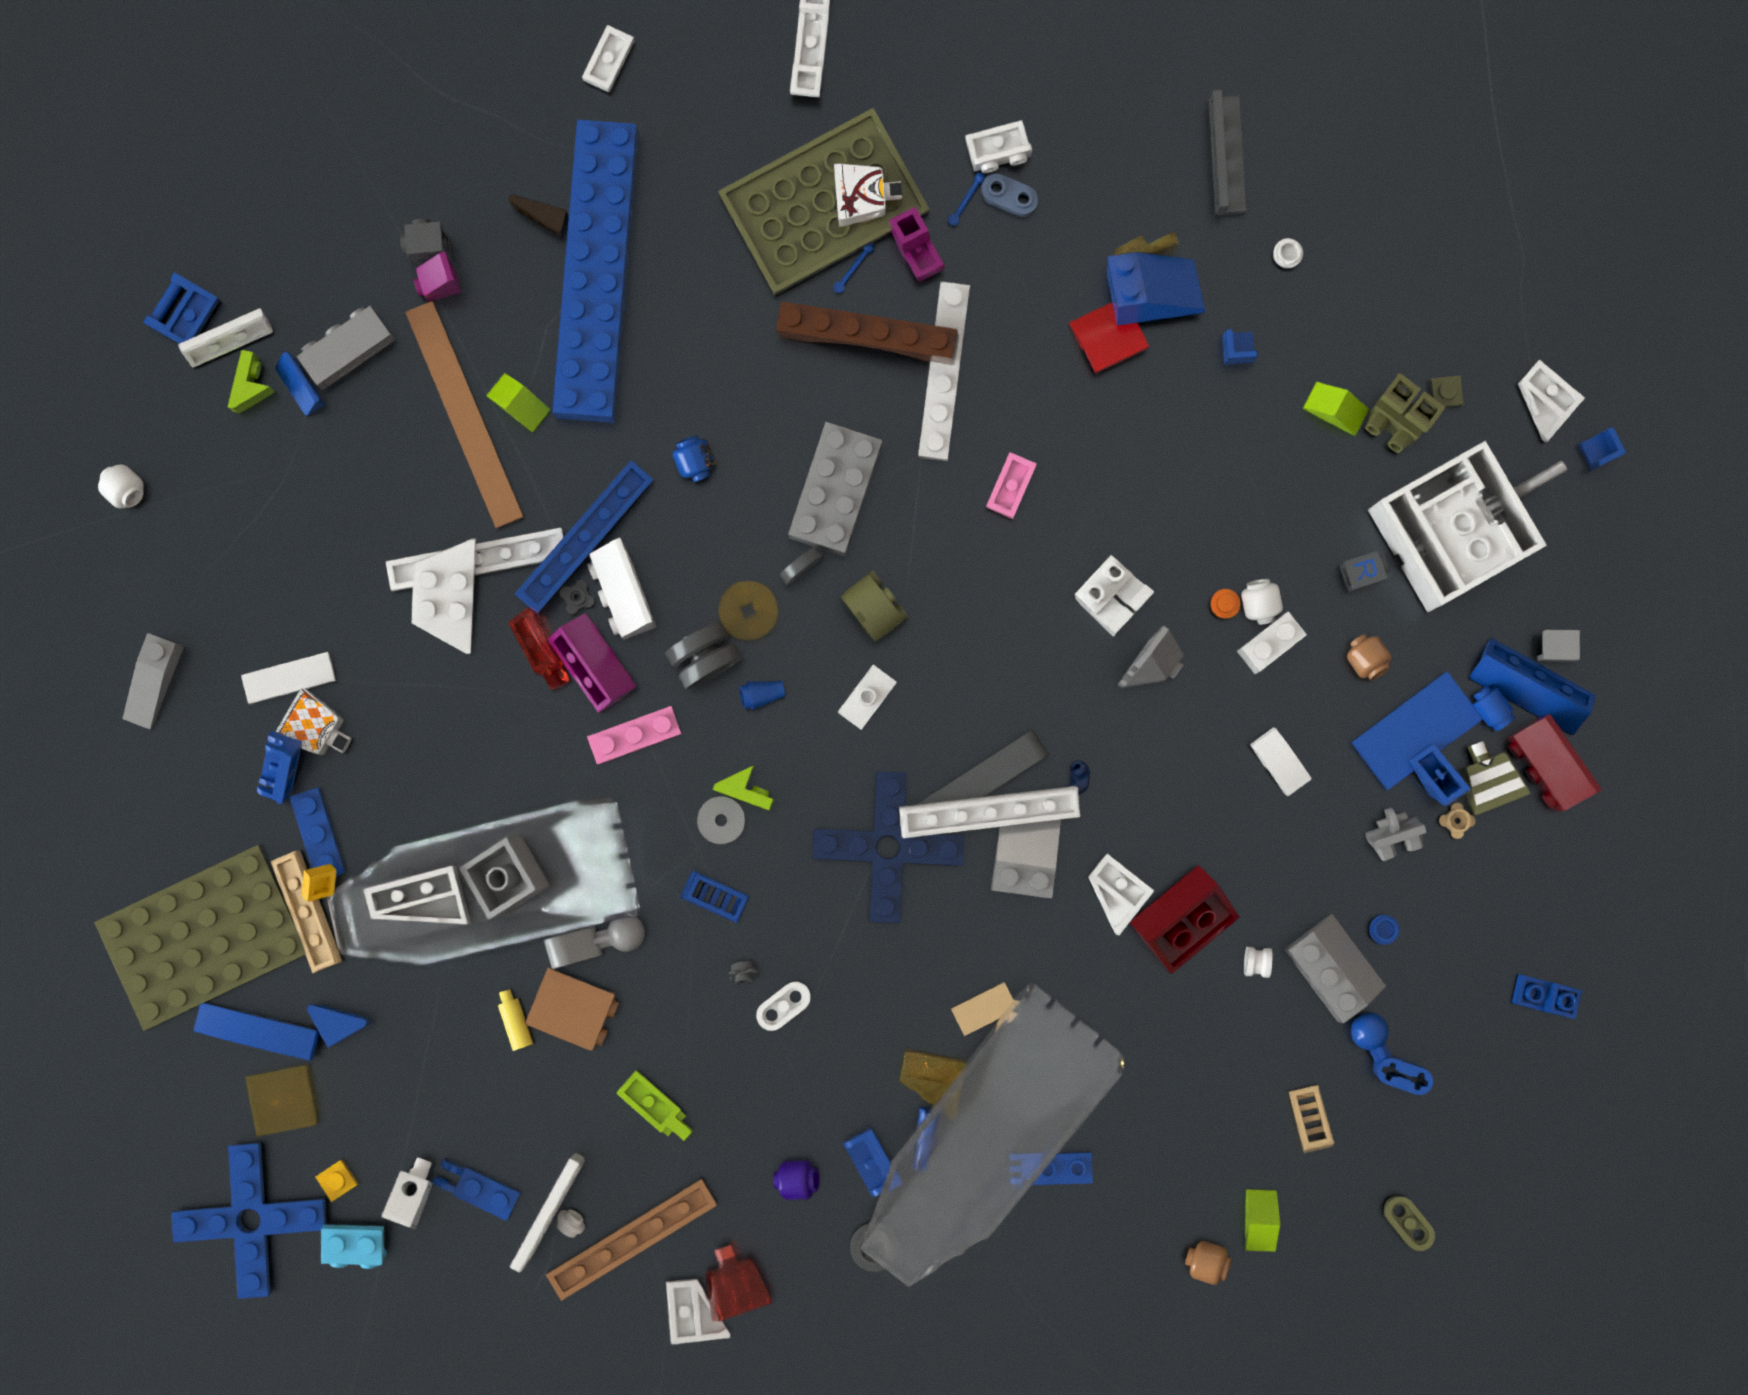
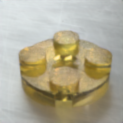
[718,581,778,641]

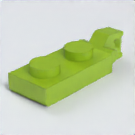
[616,1070,693,1141]

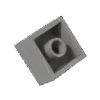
[459,835,550,920]

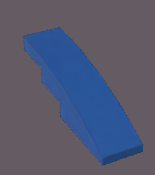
[193,1002,319,1061]

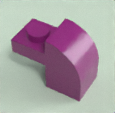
[889,207,945,282]

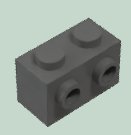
[400,219,451,267]

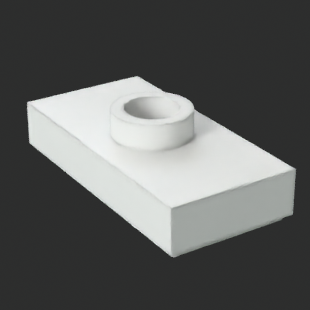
[838,665,897,730]

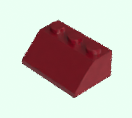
[1507,714,1602,812]
[1130,865,1240,974]

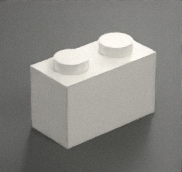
[1237,612,1307,674]

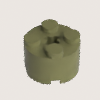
[840,570,909,642]

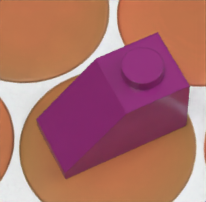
[413,251,462,302]

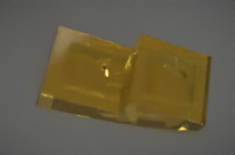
[1113,231,1179,256]

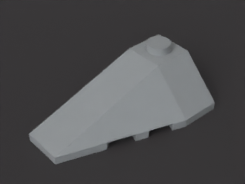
[1117,626,1184,688]

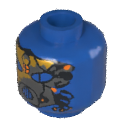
[672,435,716,482]

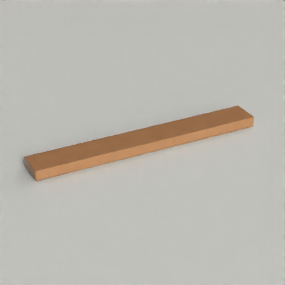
[405,301,524,529]

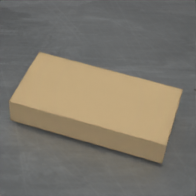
[951,982,1018,1036]

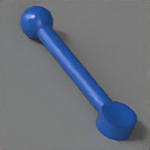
[948,172,986,227]
[833,243,875,294]

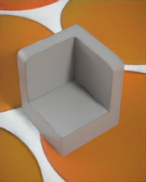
[1537,630,1580,663]

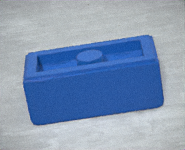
[275,351,325,416]

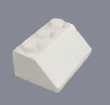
[587,538,657,640]

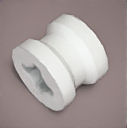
[1244,947,1272,978]

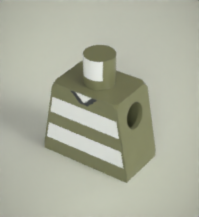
[1461,741,1530,815]

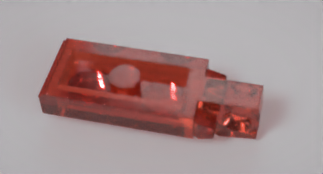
[508,608,570,690]

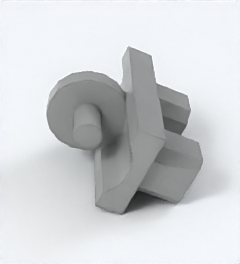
[1365,807,1427,861]

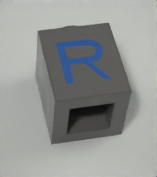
[1339,551,1389,593]

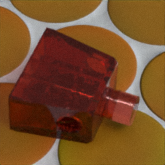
[706,1245,773,1322]

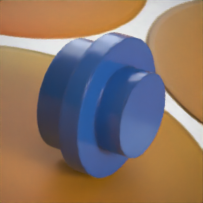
[1369,915,1400,945]

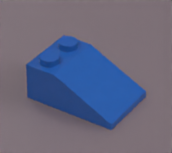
[1107,252,1205,326]

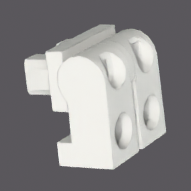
[1075,555,1154,637]

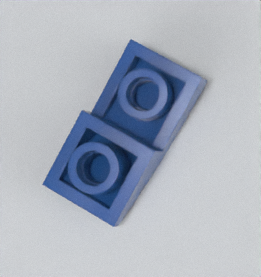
[1511,974,1582,1020]

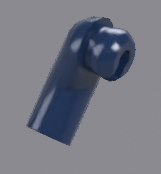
[1066,760,1090,795]

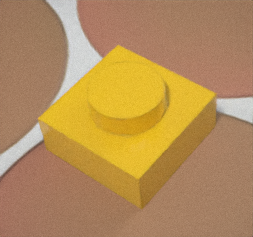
[302,864,337,902]
[315,1159,359,1202]

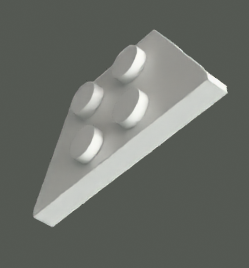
[412,538,476,654]

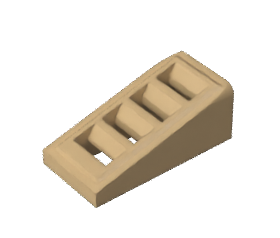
[1289,1085,1334,1153]

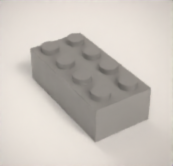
[788,422,882,557]

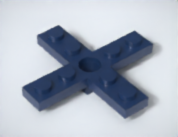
[812,771,964,923]

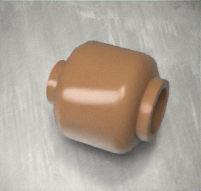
[1347,634,1392,680]
[1185,1241,1232,1285]

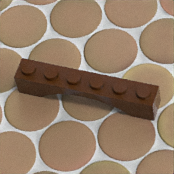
[776,301,960,365]

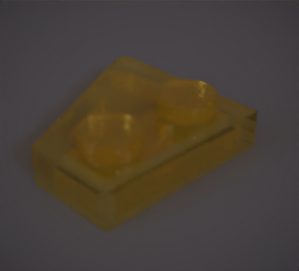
[900,1049,964,1119]

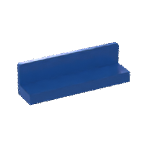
[1469,637,1596,735]

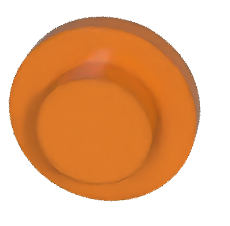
[1210,589,1241,619]

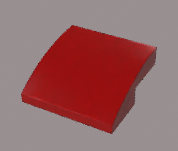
[1069,302,1150,374]

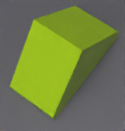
[486,373,551,433]
[1302,382,1369,436]
[1245,1189,1281,1252]

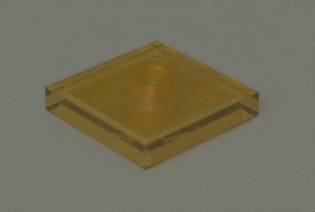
[246,1065,318,1137]

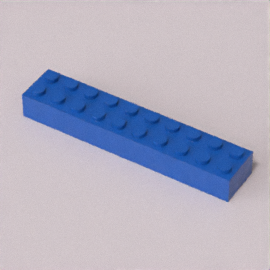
[552,120,639,423]

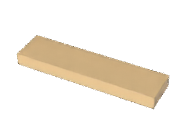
[270,850,342,973]

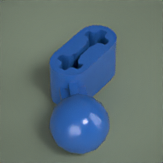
[1350,1012,1433,1095]

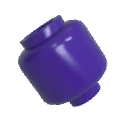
[773,1160,820,1200]

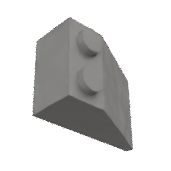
[991,819,1061,899]

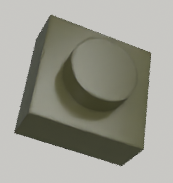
[1429,375,1464,409]

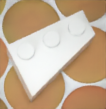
[364,866,472,924]

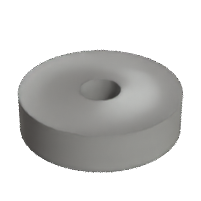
[697,796,746,844]

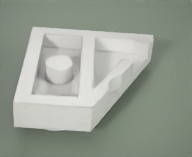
[1518,360,1585,443]
[1088,853,1154,936]

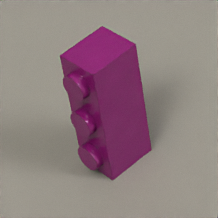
[548,613,637,713]

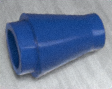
[739,680,785,711]

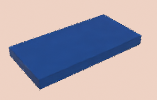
[1351,671,1483,790]

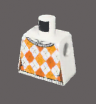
[276,688,352,756]

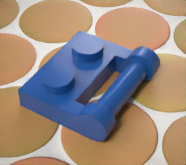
[143,272,220,344]

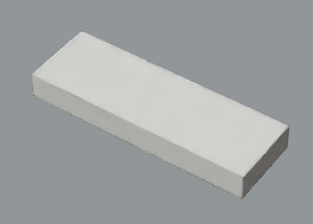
[178,308,274,368]
[241,652,337,704]

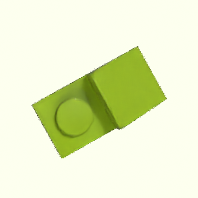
[228,350,275,413]
[713,766,774,811]

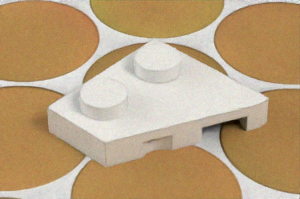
[666,1278,730,1344]

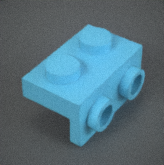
[321,1224,387,1269]

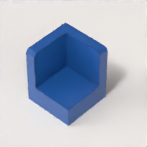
[1222,329,1258,365]
[1578,427,1627,471]

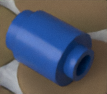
[1472,685,1516,731]

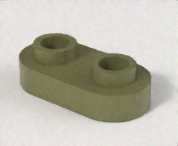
[1384,1195,1435,1251]

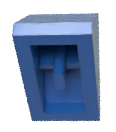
[1409,744,1471,807]
[307,1003,372,1047]

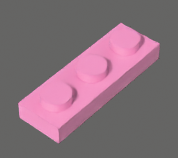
[587,706,682,765]

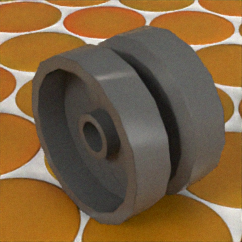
[665,621,743,690]

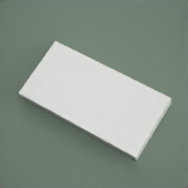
[510,1153,585,1272]

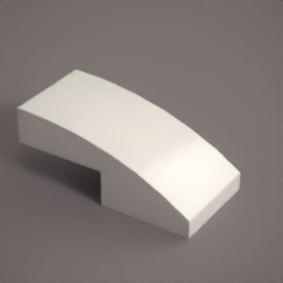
[1250,727,1311,796]

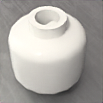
[98,464,144,509]
[1241,579,1283,625]

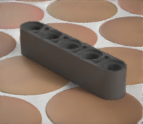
[917,730,1049,805]

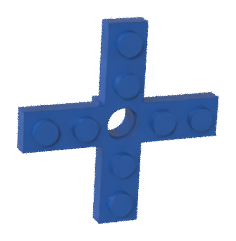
[171,1143,327,1299]

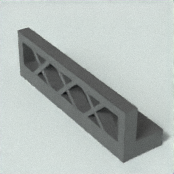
[1209,90,1247,215]

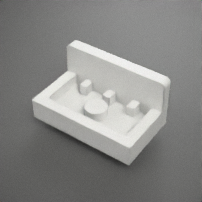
[965,120,1032,173]

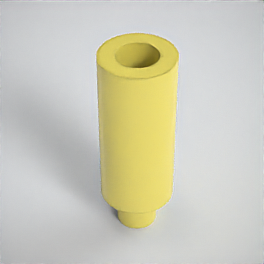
[498,989,534,1051]

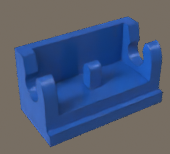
[256,731,302,805]
[843,1127,901,1196]

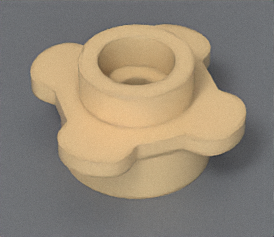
[1439,803,1475,839]

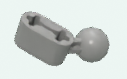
[544,914,645,969]

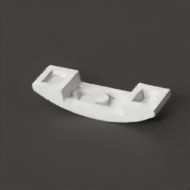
[790,0,830,97]

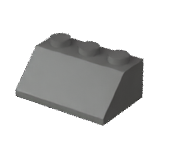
[1284,914,1386,1023]

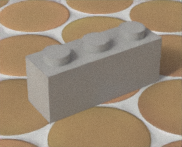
[297,306,395,391]

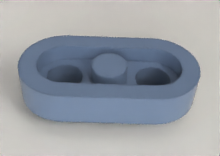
[981,174,1038,217]

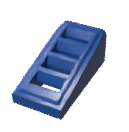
[680,871,749,923]

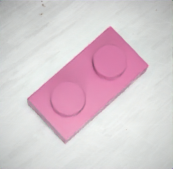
[986,452,1037,519]

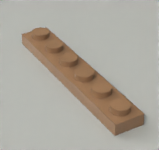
[546,1178,718,1301]

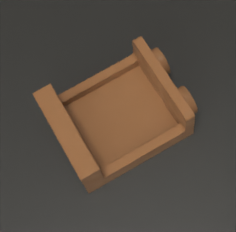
[525,967,620,1051]

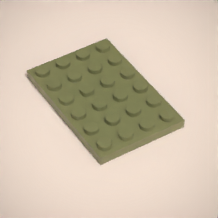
[718,108,930,296]
[94,845,306,1031]

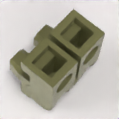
[1365,373,1446,453]

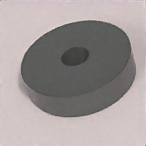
[779,546,824,585]

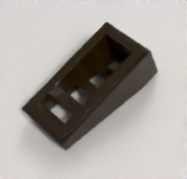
[508,194,569,238]

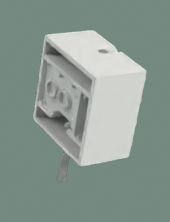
[1368,441,1567,612]

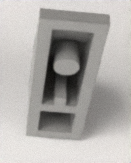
[123,633,184,730]

